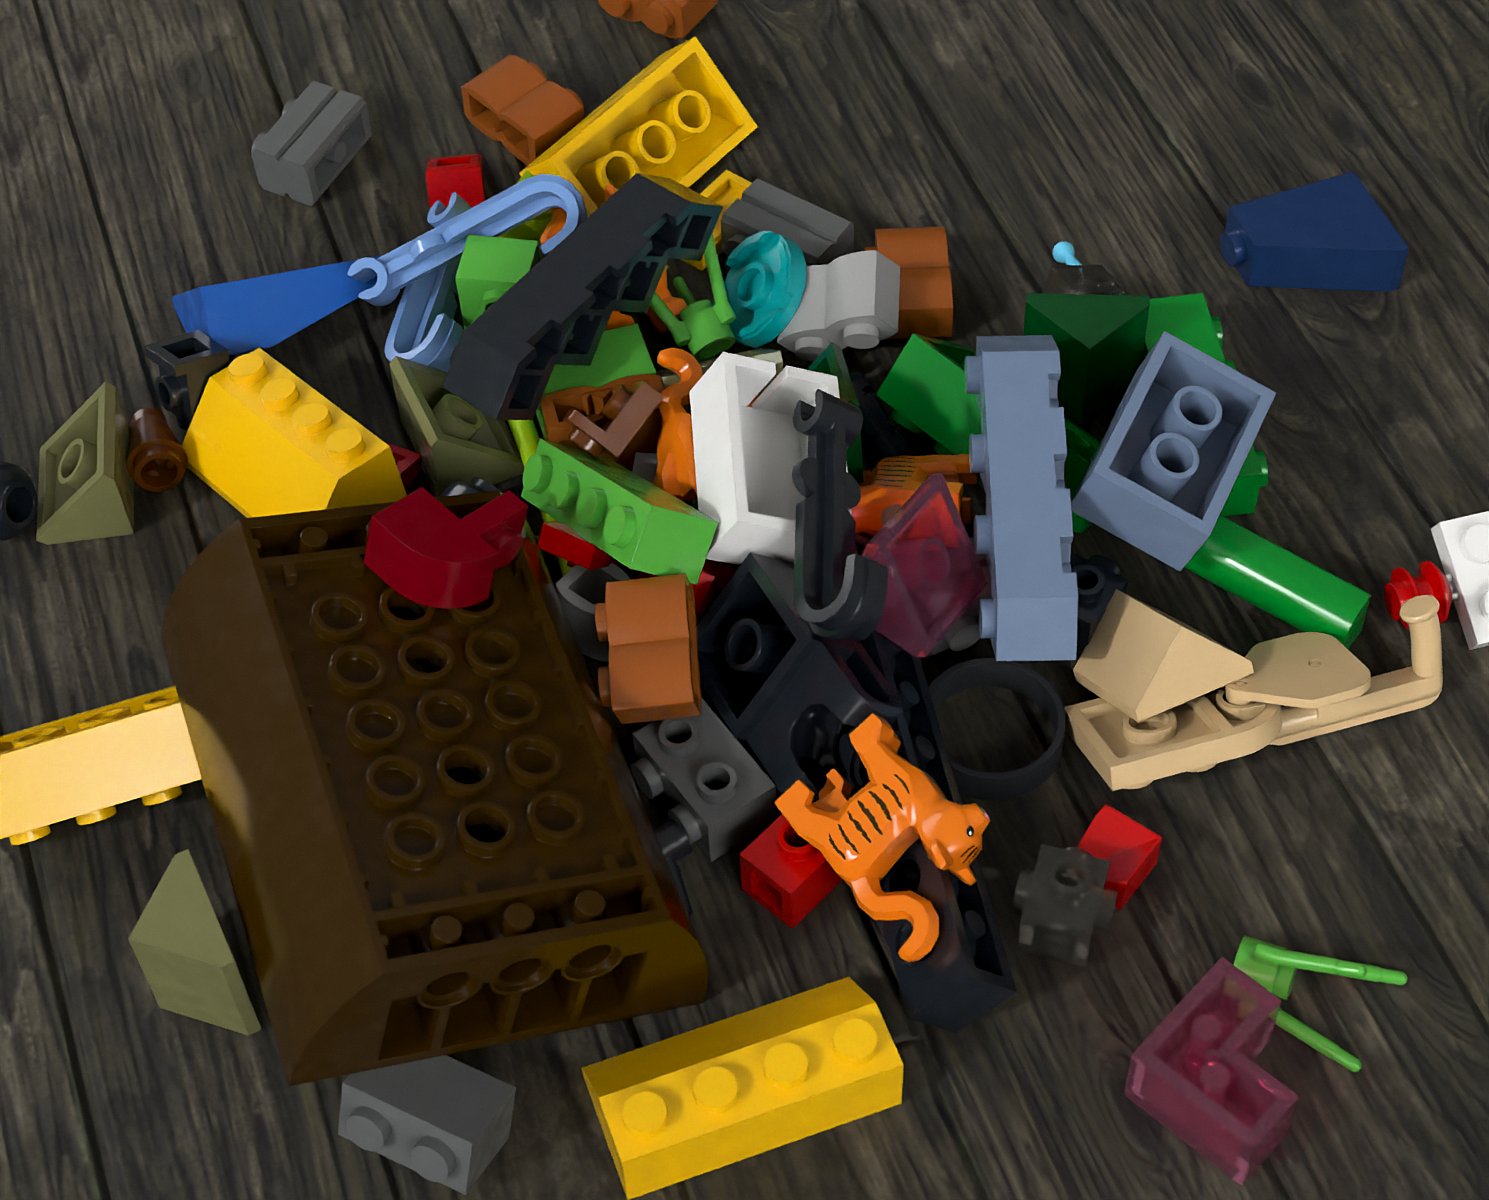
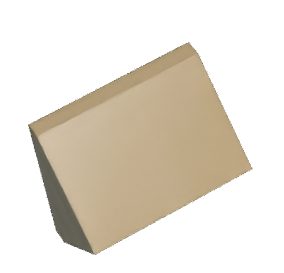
[1073,589,1254,722]

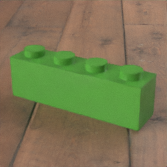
[521,438,718,585]

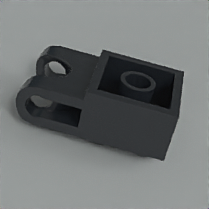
[697,552,903,802]

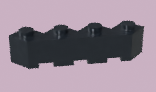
[442,173,723,420]

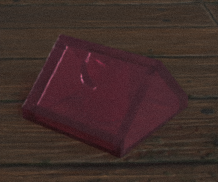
[862,473,988,657]

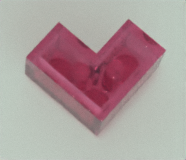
[1124,957,1299,1186]

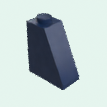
[1220,172,1409,292]

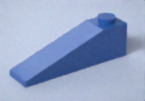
[172,255,383,363]

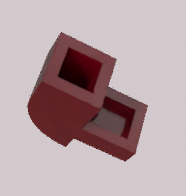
[363,487,528,609]

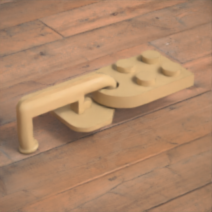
[1064,595,1443,791]

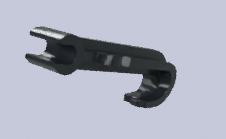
[792,389,888,642]

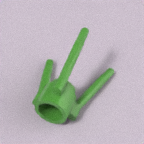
[649,234,736,362]
[1229,935,1408,1072]

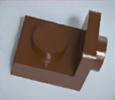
[563,381,664,459]

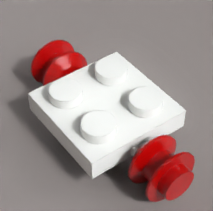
[1384,511,1489,650]

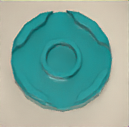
[713,231,806,348]

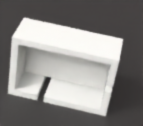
[689,352,852,565]

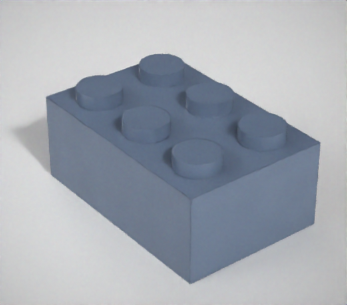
[1071,331,1276,571]

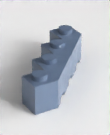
[964,335,1078,661]

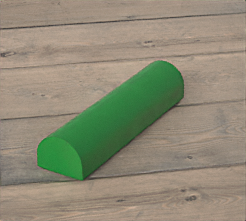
[1183,515,1371,649]

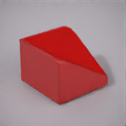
[1062,804,1162,911]

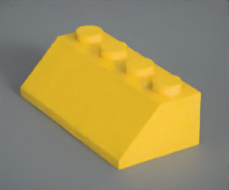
[519,36,758,214]
[182,348,407,518]
[0,685,202,845]
[582,977,903,1200]

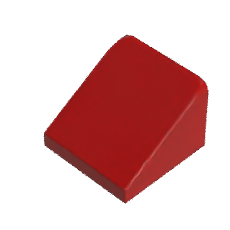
[425,154,485,208]

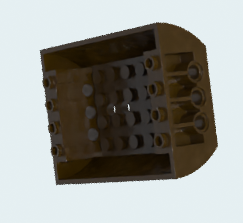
[161,490,708,1086]

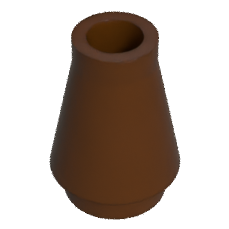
[126,408,188,492]

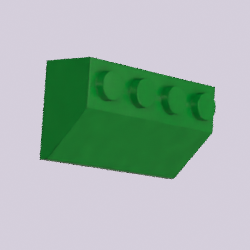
[876,333,1100,533]

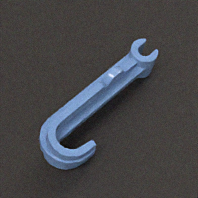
[347,174,588,306]
[384,192,473,372]

